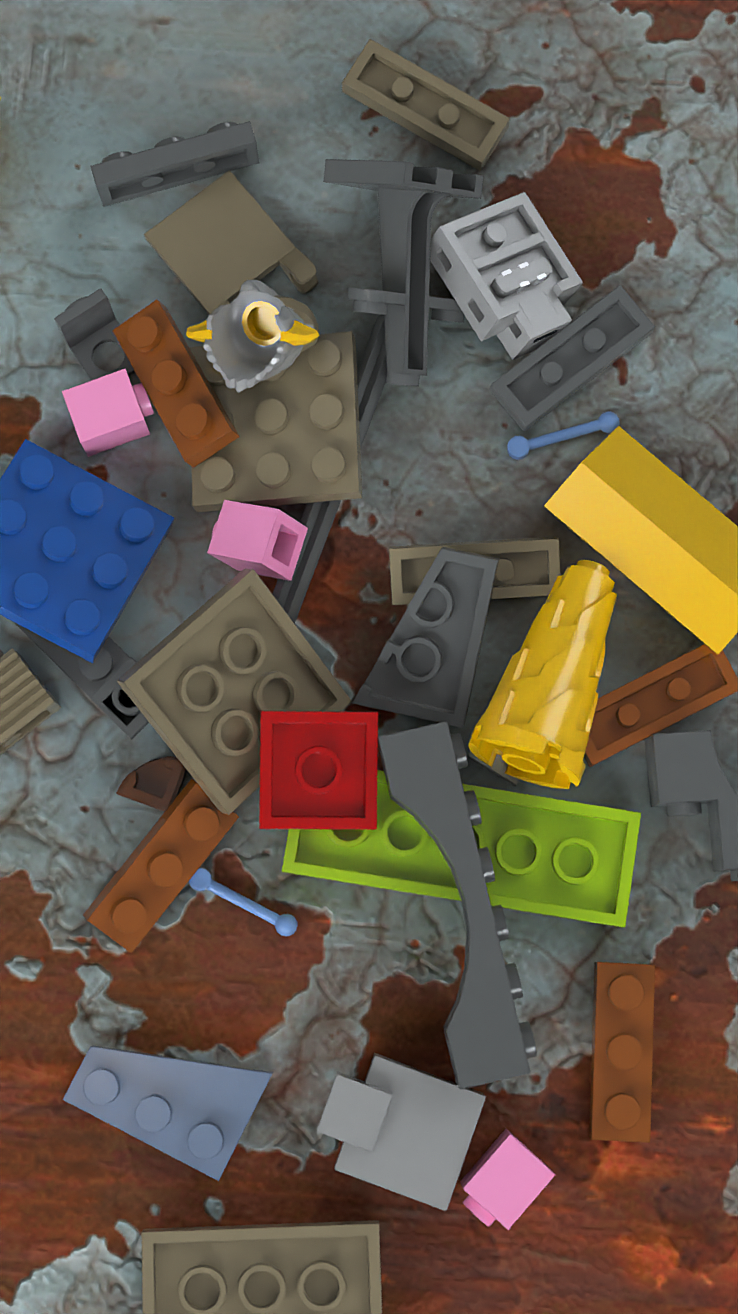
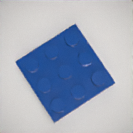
[0,439,174,663]

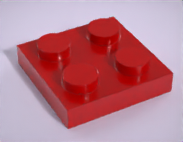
[259,711,378,829]

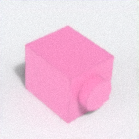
[62,369,154,457]
[207,500,308,581]
[460,1129,555,1230]

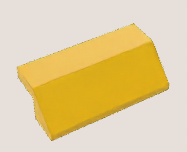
[544,426,738,655]

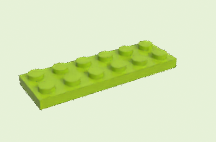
[282,770,641,928]

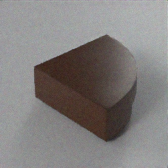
[116,756,188,812]

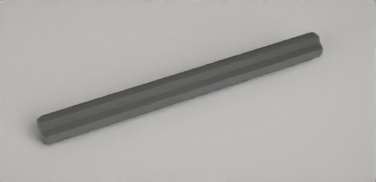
[272,314,387,623]

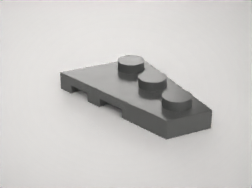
[352,547,499,728]

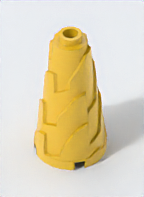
[468,560,617,789]

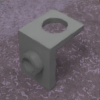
[54,288,135,380]

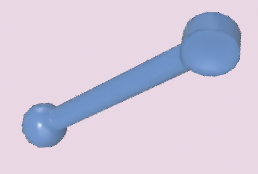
[507,412,620,460]
[189,868,298,937]

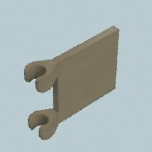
[144,170,319,315]

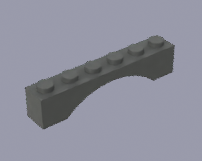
[378,721,537,1090]

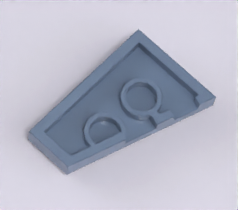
[63,1045,273,1181]

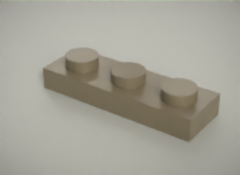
[342,39,510,171]
[388,536,561,605]

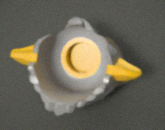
[186,280,320,393]

